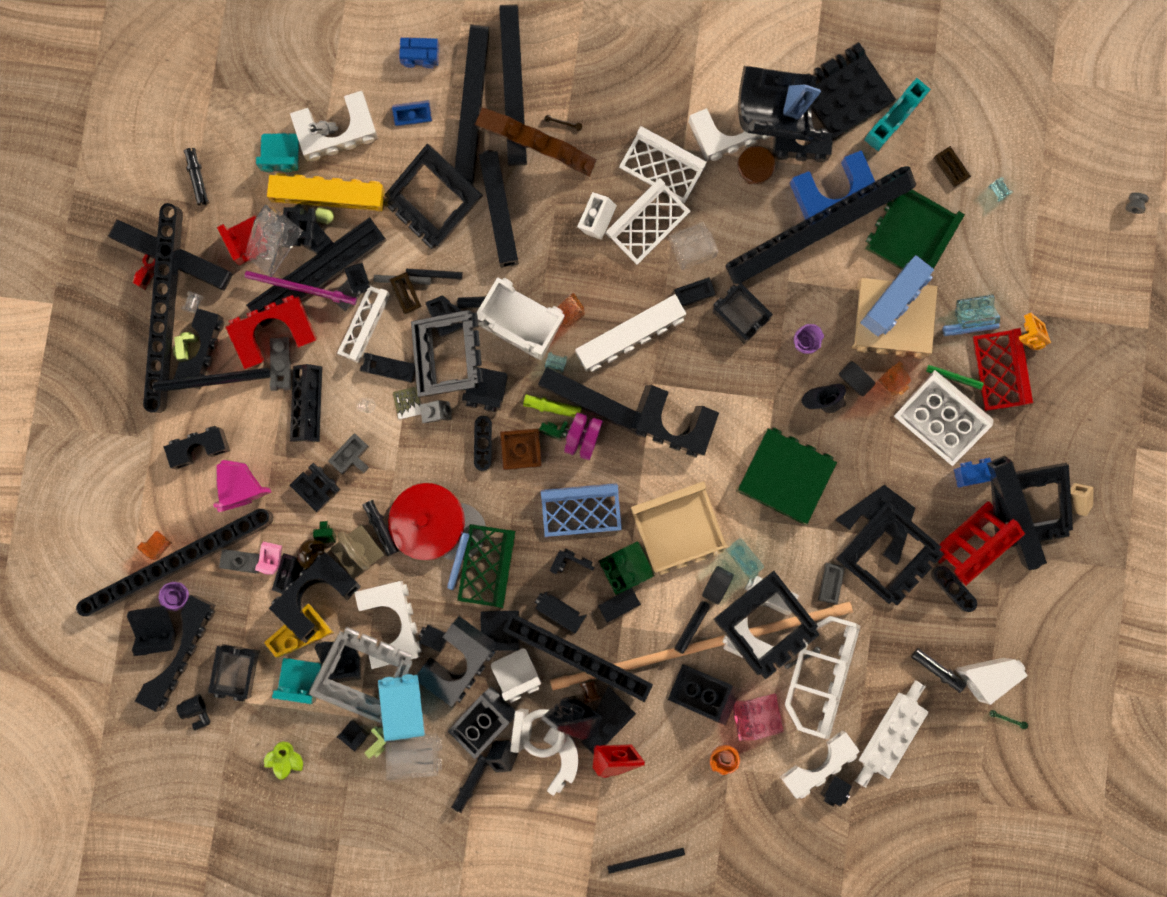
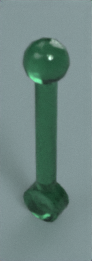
[989,710,1028,730]

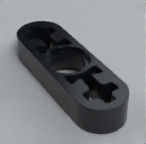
[474,416,492,472]
[931,566,977,612]

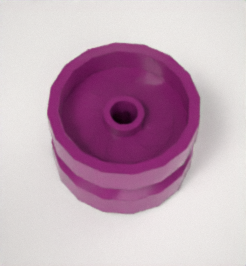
[564,412,603,461]

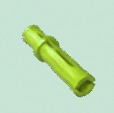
[523,394,581,418]

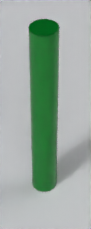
[926,365,984,390]

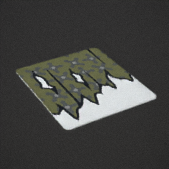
[393,387,421,419]

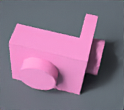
[255,542,282,574]

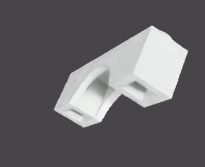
[780,730,860,799]

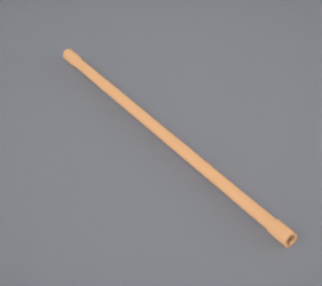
[550,601,853,691]

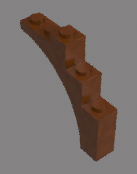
[475,107,597,177]

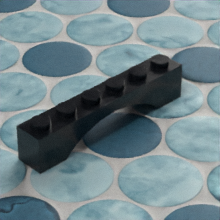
[135,595,216,712]

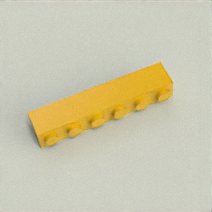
[267,173,385,212]

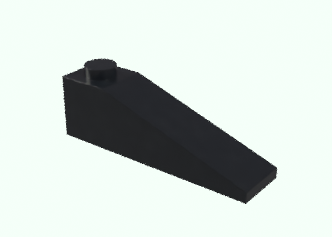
[542,696,603,740]

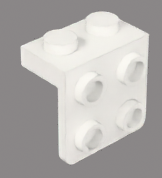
[491,648,541,702]

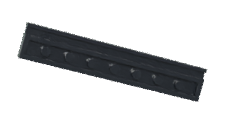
[246,217,387,328]

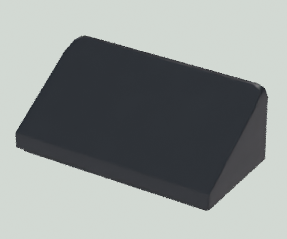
[272,553,304,594]

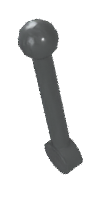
[784,647,821,669]

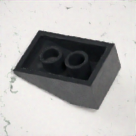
[668,664,741,725]
[448,686,515,759]

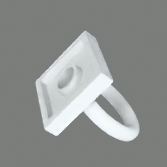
[510,708,567,757]

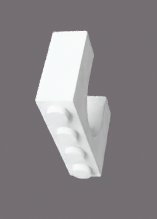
[290,91,378,161]
[688,108,772,161]
[723,576,799,659]
[354,581,422,669]

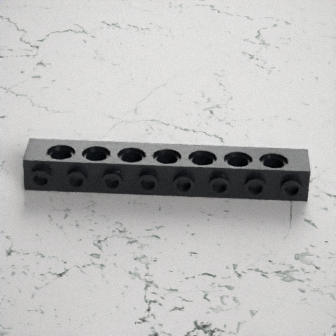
[503,613,653,703]

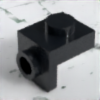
[344,262,370,294]

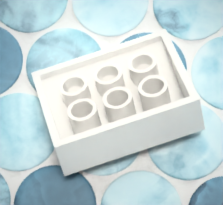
[894,370,993,466]

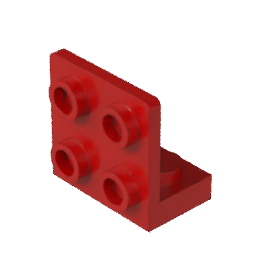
[217,216,272,266]

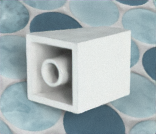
[955,658,1028,705]

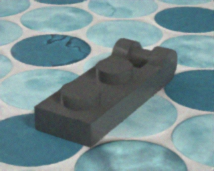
[270,337,291,391]

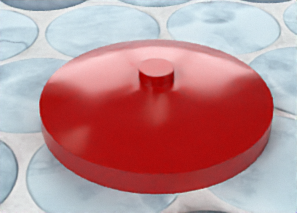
[388,483,465,560]

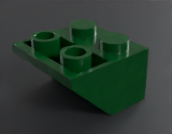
[598,541,655,595]

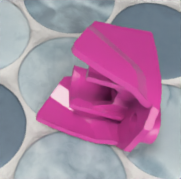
[213,460,271,512]

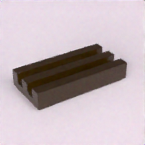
[933,146,971,188]
[389,272,422,314]

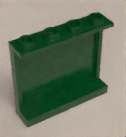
[865,189,965,275]
[736,427,837,525]

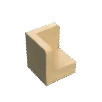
[1071,483,1093,516]

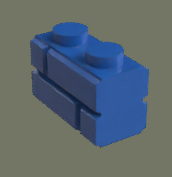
[399,37,439,68]

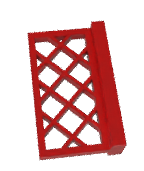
[972,328,1033,411]

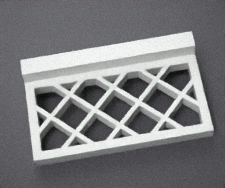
[619,126,707,204]
[605,178,690,265]

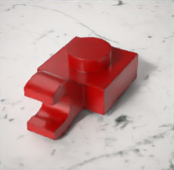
[133,254,155,290]

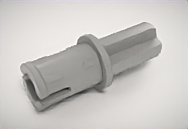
[308,121,338,136]

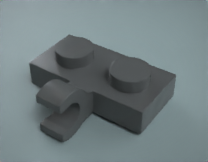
[328,433,369,474]

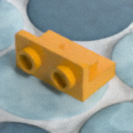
[1019,312,1051,350]

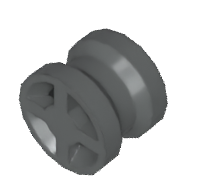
[1125,192,1149,214]

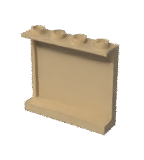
[852,278,938,359]
[631,481,728,575]

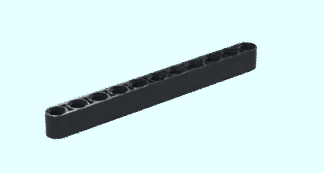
[725,166,916,284]
[143,203,183,413]
[76,509,274,617]

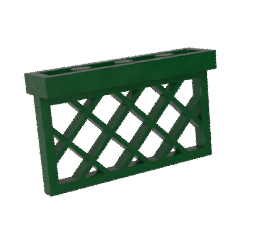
[457,524,516,608]

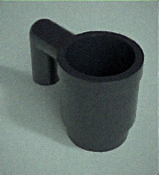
[176,694,210,731]

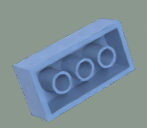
[860,255,934,337]

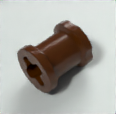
[579,680,601,703]

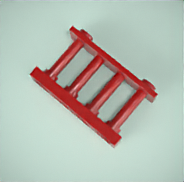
[938,501,1025,586]

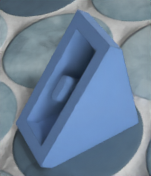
[783,85,821,119]

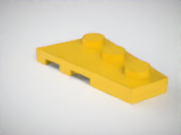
[264,604,334,658]

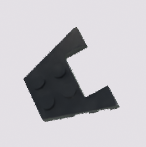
[835,485,916,565]

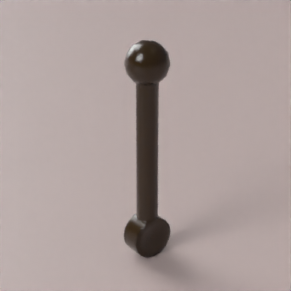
[544,115,582,131]

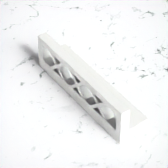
[337,286,390,363]

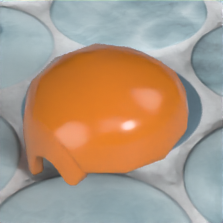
[710,745,740,775]

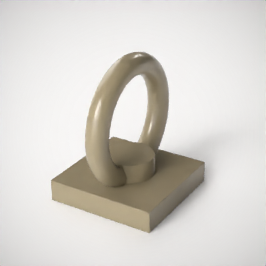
[330,525,385,579]

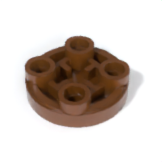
[737,146,775,184]

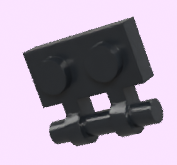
[280,207,317,247]
[289,463,341,513]

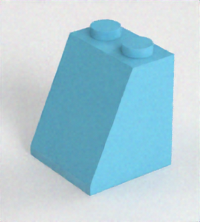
[378,674,425,741]

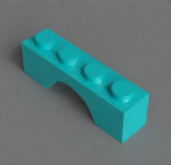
[864,77,931,152]

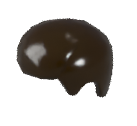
[297,539,324,569]

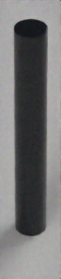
[406,268,463,280]

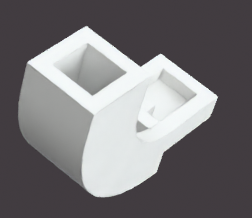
[543,727,578,796]

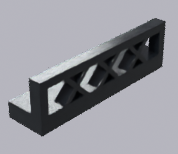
[290,364,322,442]

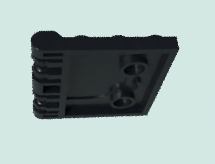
[807,42,896,140]

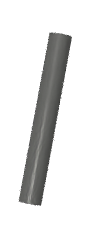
[374,275,431,285]

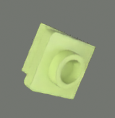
[173,332,198,362]
[365,726,388,759]

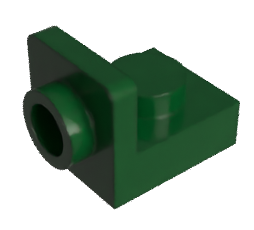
[539,421,569,441]

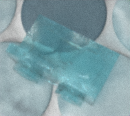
[955,294,1000,329]
[725,538,764,579]

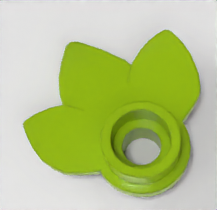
[264,741,303,780]

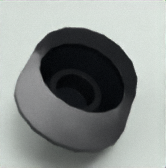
[801,383,846,414]

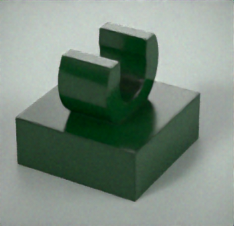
[313,521,336,543]

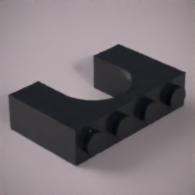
[630,385,719,458]
[269,552,361,644]
[417,616,497,707]

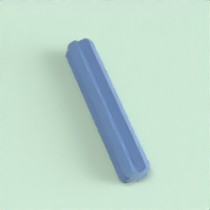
[942,319,1000,336]

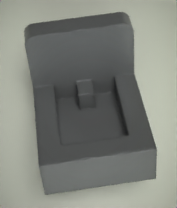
[420,400,452,424]

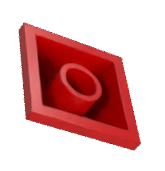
[592,744,645,778]

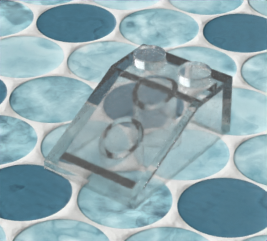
[245,204,303,277]

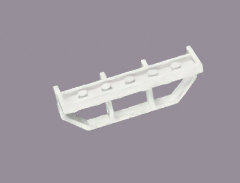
[785,616,861,739]

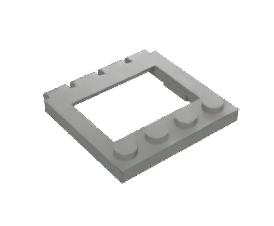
[309,627,412,723]

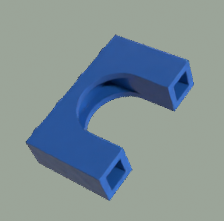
[789,150,875,220]

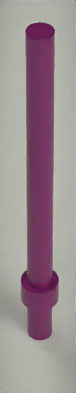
[245,271,357,305]

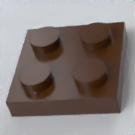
[500,428,542,470]

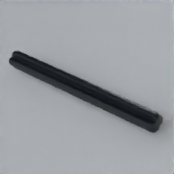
[152,368,270,393]

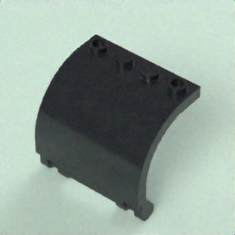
[738,65,828,143]

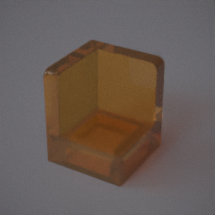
[136,531,172,560]

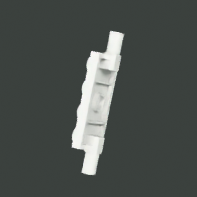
[855,680,928,788]

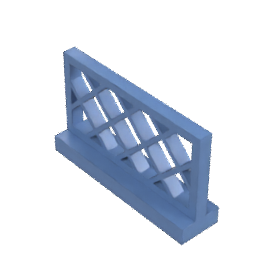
[541,483,621,537]

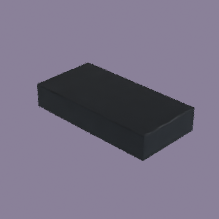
[674,277,716,307]
[598,588,641,623]

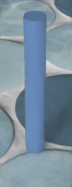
[447,533,469,590]

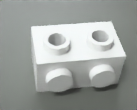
[577,192,617,240]

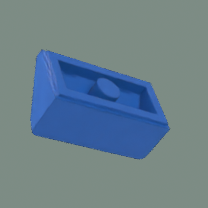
[392,100,432,126]

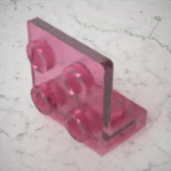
[733,694,783,741]

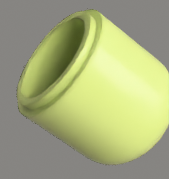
[315,207,334,224]

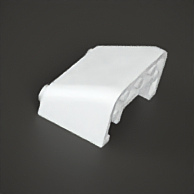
[477,277,565,360]

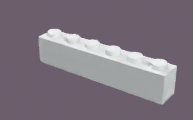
[575,295,686,372]

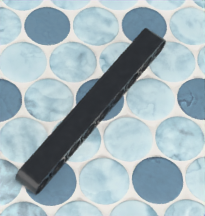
[499,4,527,166]
[455,24,490,185]

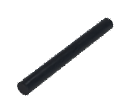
[607,847,685,874]

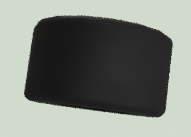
[839,361,876,397]
[702,566,734,605]

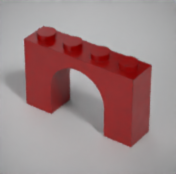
[225,295,317,369]

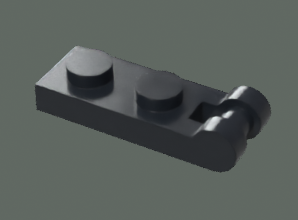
[360,352,415,383]

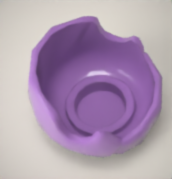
[794,324,824,354]
[158,582,189,611]

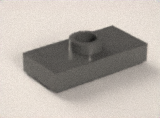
[219,549,260,574]

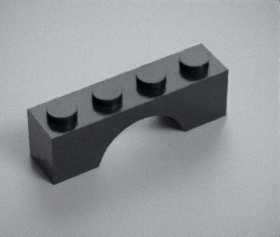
[174,308,224,390]

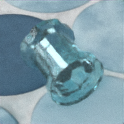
[988,177,1013,202]
[545,351,568,373]

